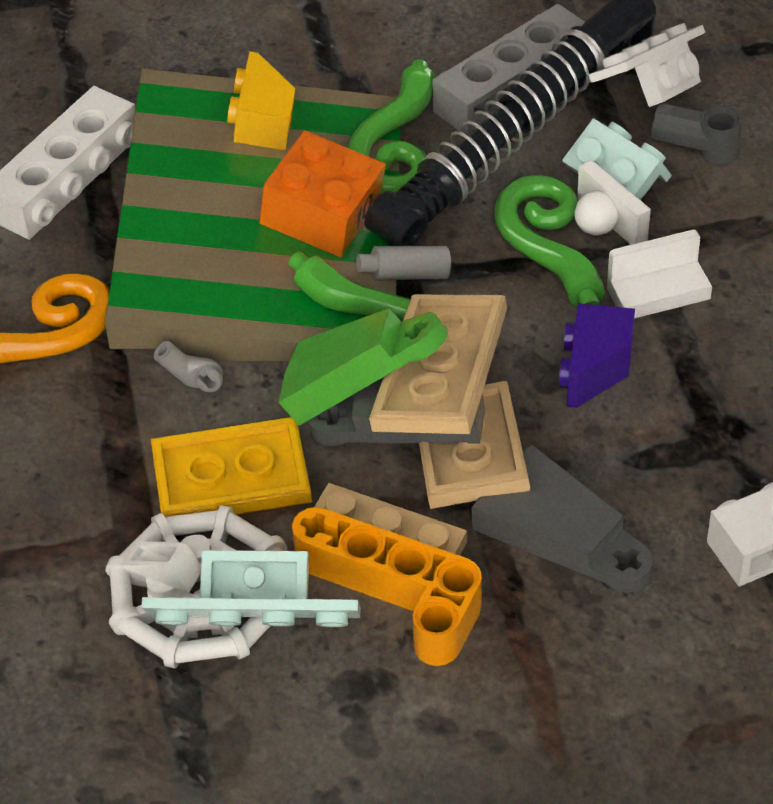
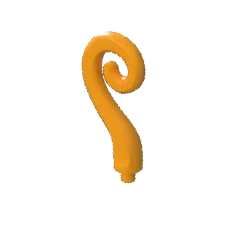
[0,273,110,364]

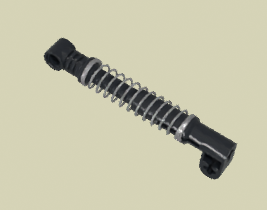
[364,0,656,246]

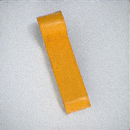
[292,507,482,666]

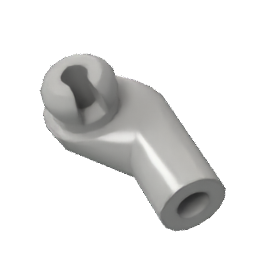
[154,341,223,393]

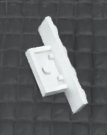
[589,23,705,107]

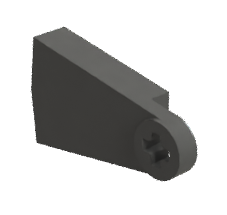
[309,378,485,446]
[471,445,653,593]

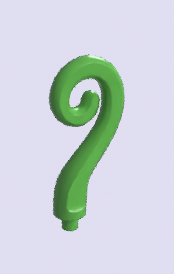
[347,60,435,194]
[494,175,605,307]
[288,251,410,321]

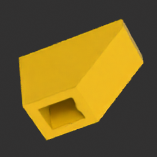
[227,51,295,151]

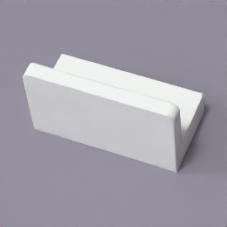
[607,229,712,319]

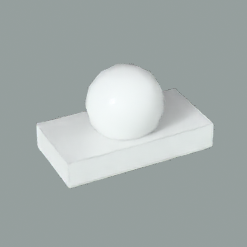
[574,160,651,245]

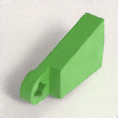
[278,308,448,426]

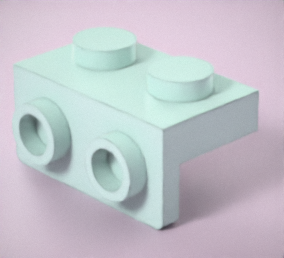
[562,118,672,200]

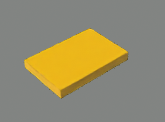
[151,417,312,517]

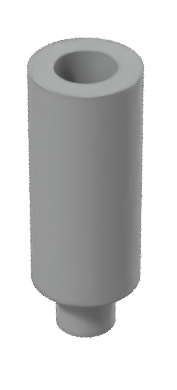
[356,246,451,280]

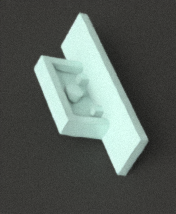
[141,550,361,627]

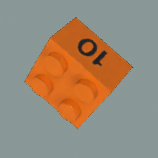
[259,130,386,258]

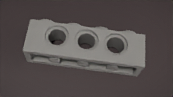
[433,4,585,136]

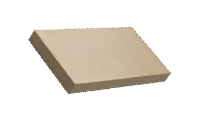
[369,294,507,434]

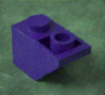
[559,303,635,408]

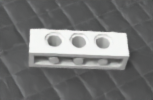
[0,86,135,240]

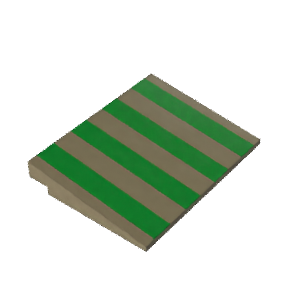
[105,68,401,361]

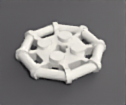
[105,505,287,668]

